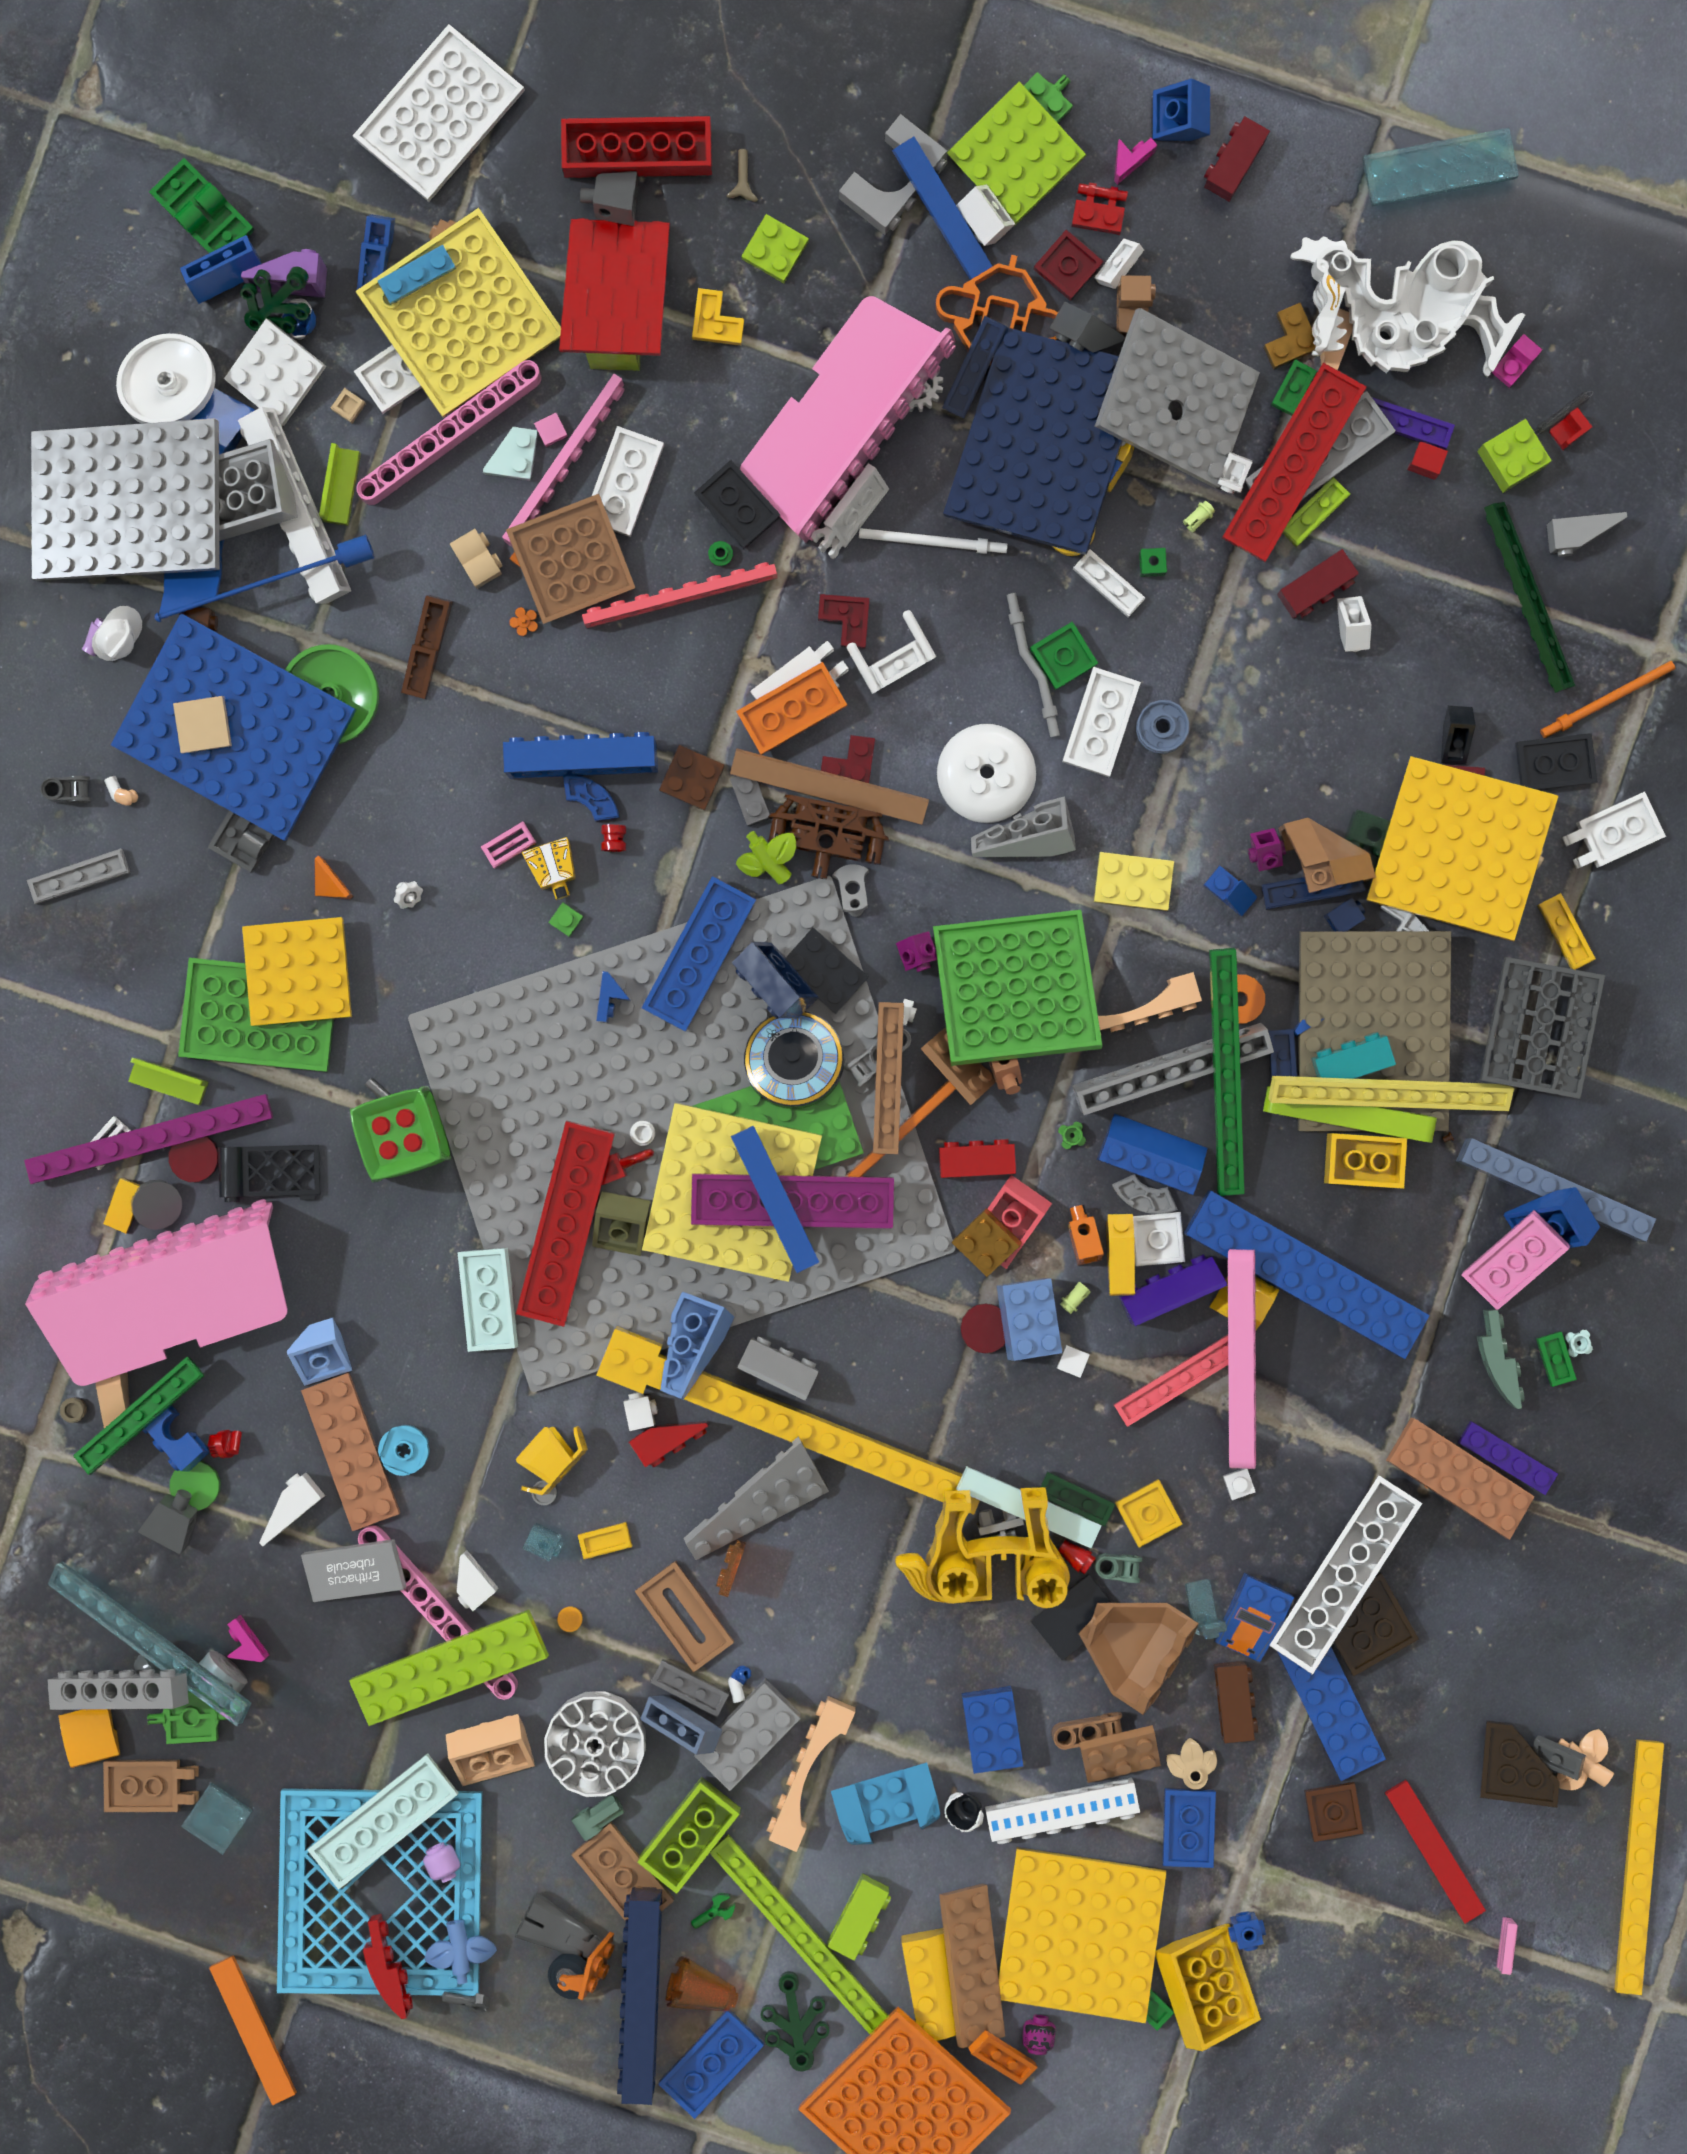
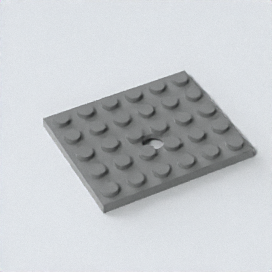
[1095,308,1260,488]

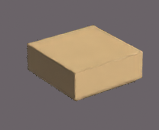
[331,388,366,424]

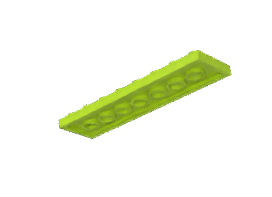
[349,1610,549,1726]

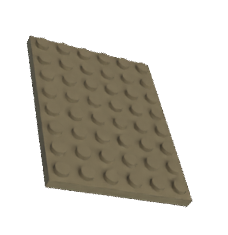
[1298,931,1451,1131]

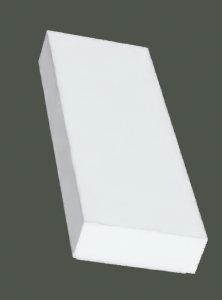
[1073,549,1145,618]

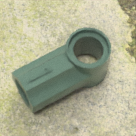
[571,1793,624,1841]

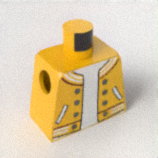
[522,837,576,900]

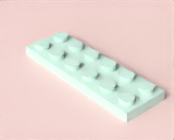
[308,1753,459,1890]

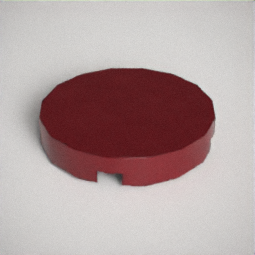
[169,1137,218,1182]
[960,1303,1005,1353]

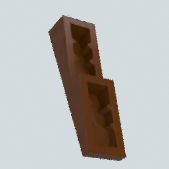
[401,595,453,699]

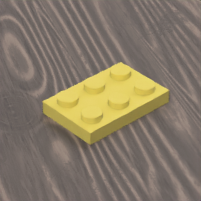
[1094,852,1174,911]

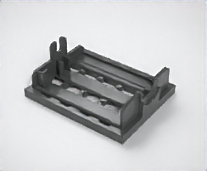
[1480,957,1605,1099]

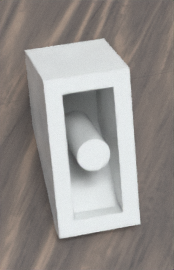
[1337,596,1371,652]
[457,1550,499,1611]

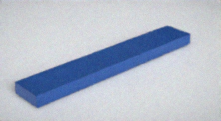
[892,136,993,280]
[731,1125,819,1273]

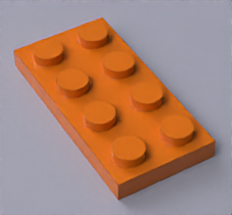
[736,662,847,755]

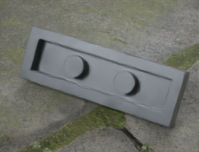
[651,1659,729,1717]

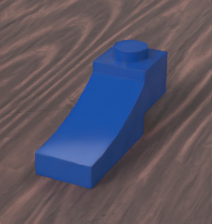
[357,214,395,290]

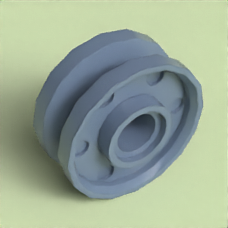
[1136,700,1189,754]

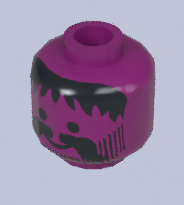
[1022,2014,1056,2055]

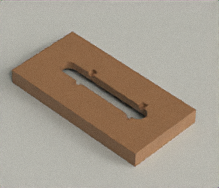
[635,1560,734,1673]

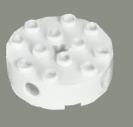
[544,1691,646,1797]

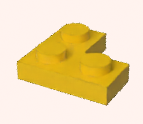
[692,288,744,346]

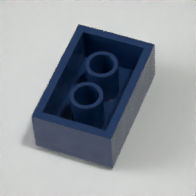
[732,942,819,1018]

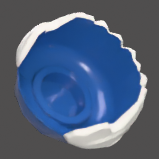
[281,298,316,340]

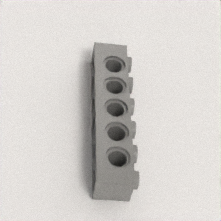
[48,1669,189,1710]

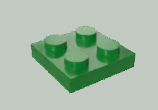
[1030,621,1098,691]

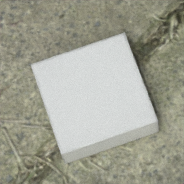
[1057,1345,1090,1378]

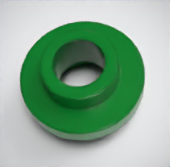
[708,541,733,566]

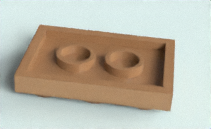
[921,1027,996,1105]
[1079,1725,1161,1783]

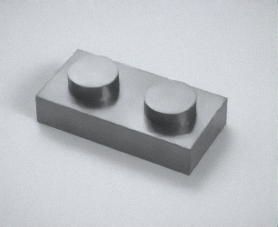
[730,776,770,826]

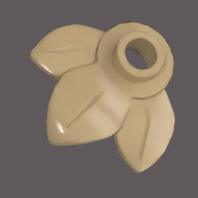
[1166,1738,1217,1790]

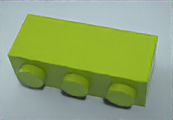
[828,1873,891,1961]

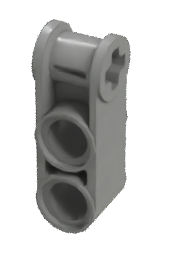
[844,1029,911,1087]

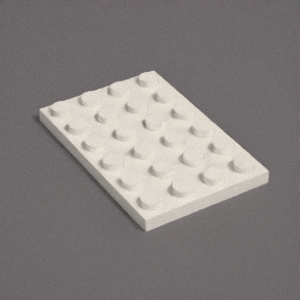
[353,24,525,202]

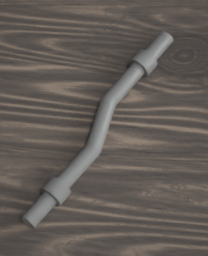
[1007,593,1060,738]

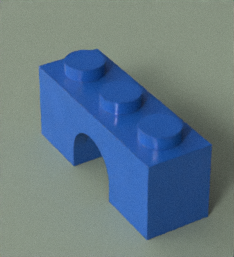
[142,1405,210,1472]

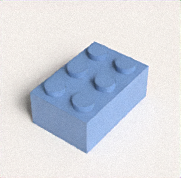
[996,1278,1062,1361]

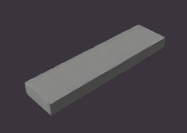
[27,849,131,904]

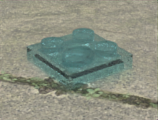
[181,1783,253,1855]

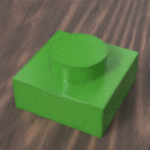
[548,902,584,937]

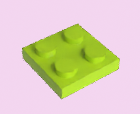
[741,214,809,283]

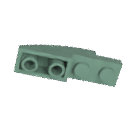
[1477,1309,1524,1409]

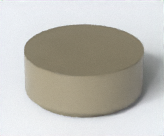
[60,1397,87,1423]

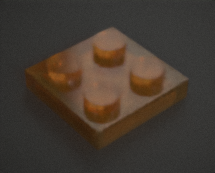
[716,1540,746,1597]

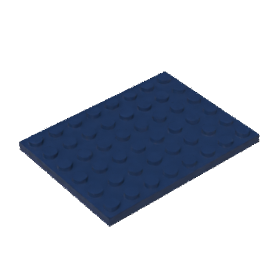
[943,327,1123,555]

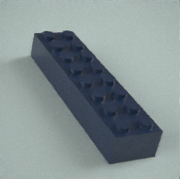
[617,1887,662,2105]

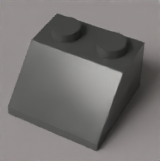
[1050,302,1125,353]

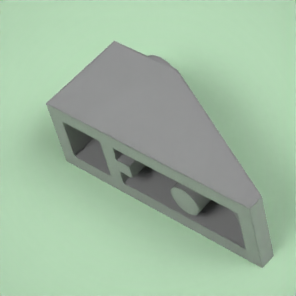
[1547,512,1627,557]

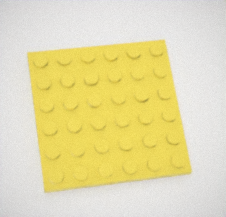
[356,208,561,418]
[642,1103,822,1282]

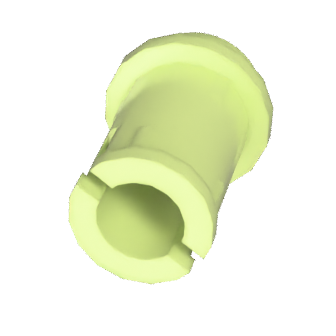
[1183,501,1215,532]
[1060,1282,1091,1314]

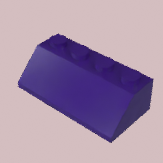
[1118,1254,1228,1326]

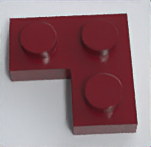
[818,594,869,649]
[821,735,875,783]

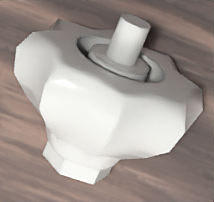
[394,881,423,909]

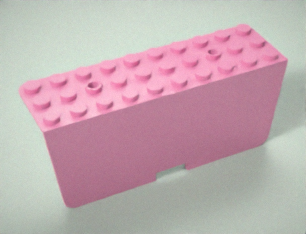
[740,296,956,543]
[25,1199,288,1386]

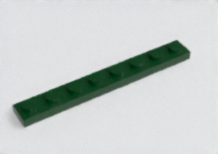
[1484,502,1575,693]

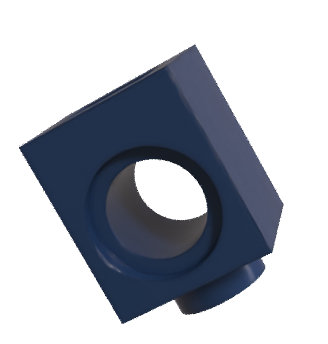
[1324,898,1366,931]

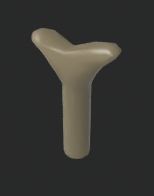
[726,149,758,202]

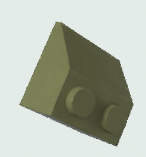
[592,1191,651,1256]

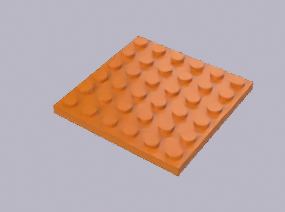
[798,2007,1011,2154]

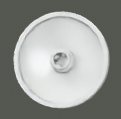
[116,334,215,424]

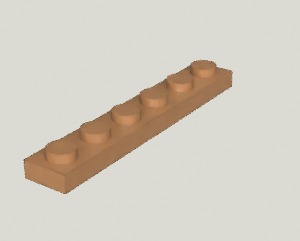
[873,1002,904,1154]

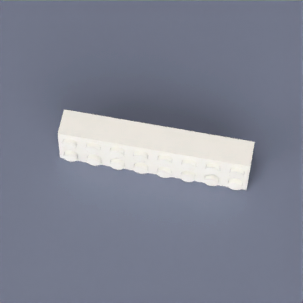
[1269,1476,1422,1675]

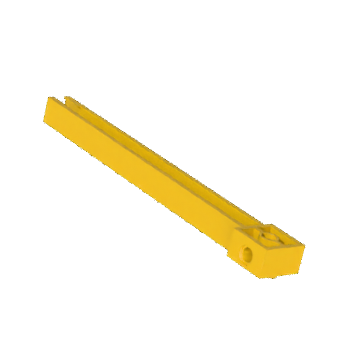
[596,1326,980,1515]

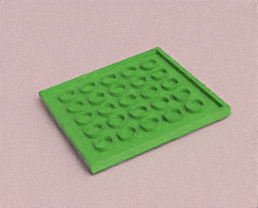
[933,910,1102,1066]

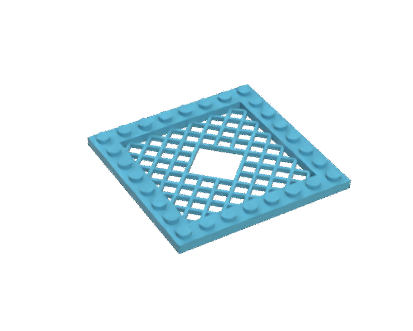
[277,1788,483,1996]

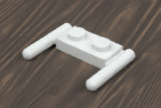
[847,610,936,694]

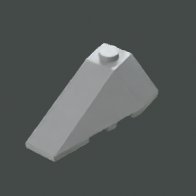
[971,796,1076,857]

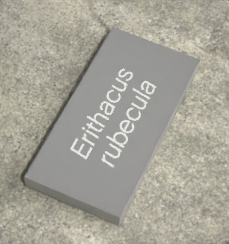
[301,1539,407,1602]

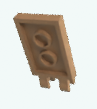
[103,1759,199,1812]

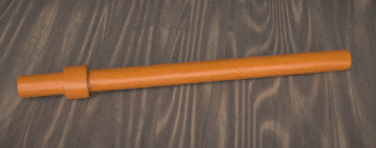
[1540,661,1675,739]

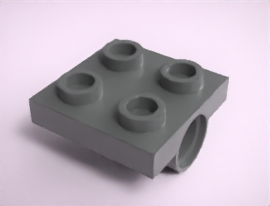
[208,811,275,873]

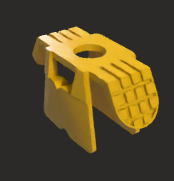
[516,1426,588,1495]

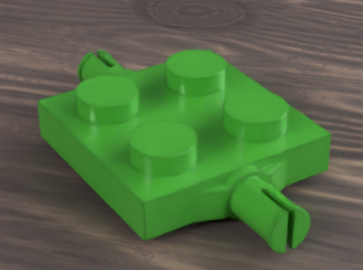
[1024,72,1073,123]
[147,1690,235,1744]

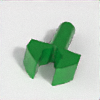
[691,1893,736,1929]

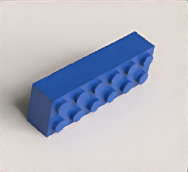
[503,732,658,779]

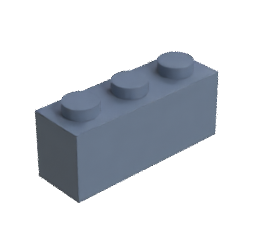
[640,1695,722,1755]

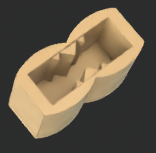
[450,529,503,589]

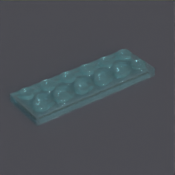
[1362,128,1519,207]

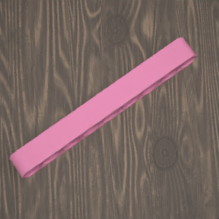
[357,360,541,505]
[1228,1249,1256,1469]
[358,1525,518,1700]

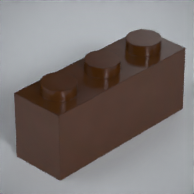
[1214,1661,1258,1743]

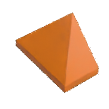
[315,856,354,900]

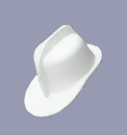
[92,606,142,661]

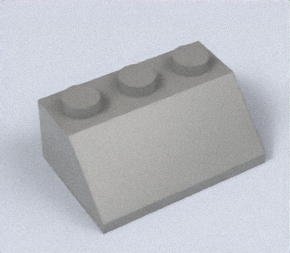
[737,1336,819,1401]

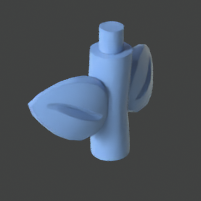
[425,1920,497,1984]

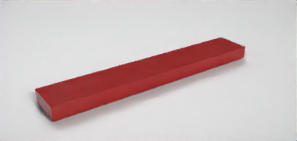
[1384,1779,1486,1924]

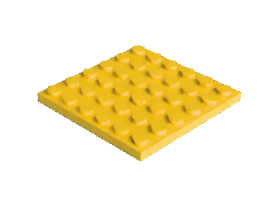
[1367,756,1558,942]
[998,1847,1166,2023]

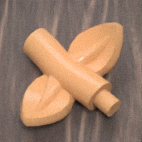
[1556,1729,1614,1790]

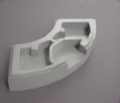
[1111,1174,1178,1214]

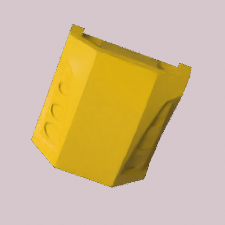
[1209,1276,1279,1330]

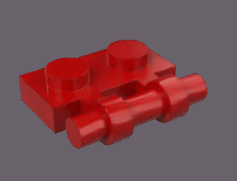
[1071,182,1128,235]

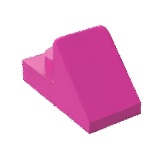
[1114,138,1157,185]
[1491,334,1542,388]
[226,1615,270,1662]

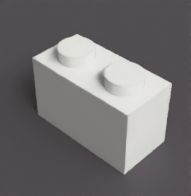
[956,184,1015,246]

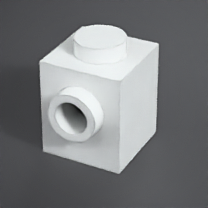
[623,1392,658,1431]

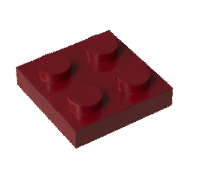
[1033,230,1104,301]

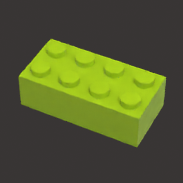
[637,1777,741,1894]

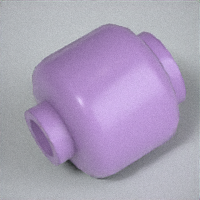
[423,1842,461,1883]

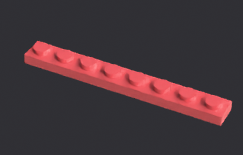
[582,562,777,629]

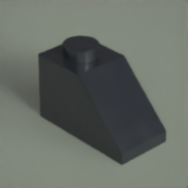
[1441,705,1476,765]

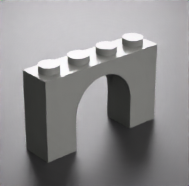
[839,114,948,235]

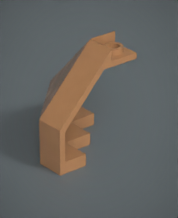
[1278,818,1376,893]
[1079,1603,1199,1715]

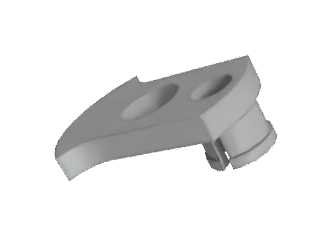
[832,864,869,917]

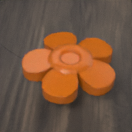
[509,607,538,636]

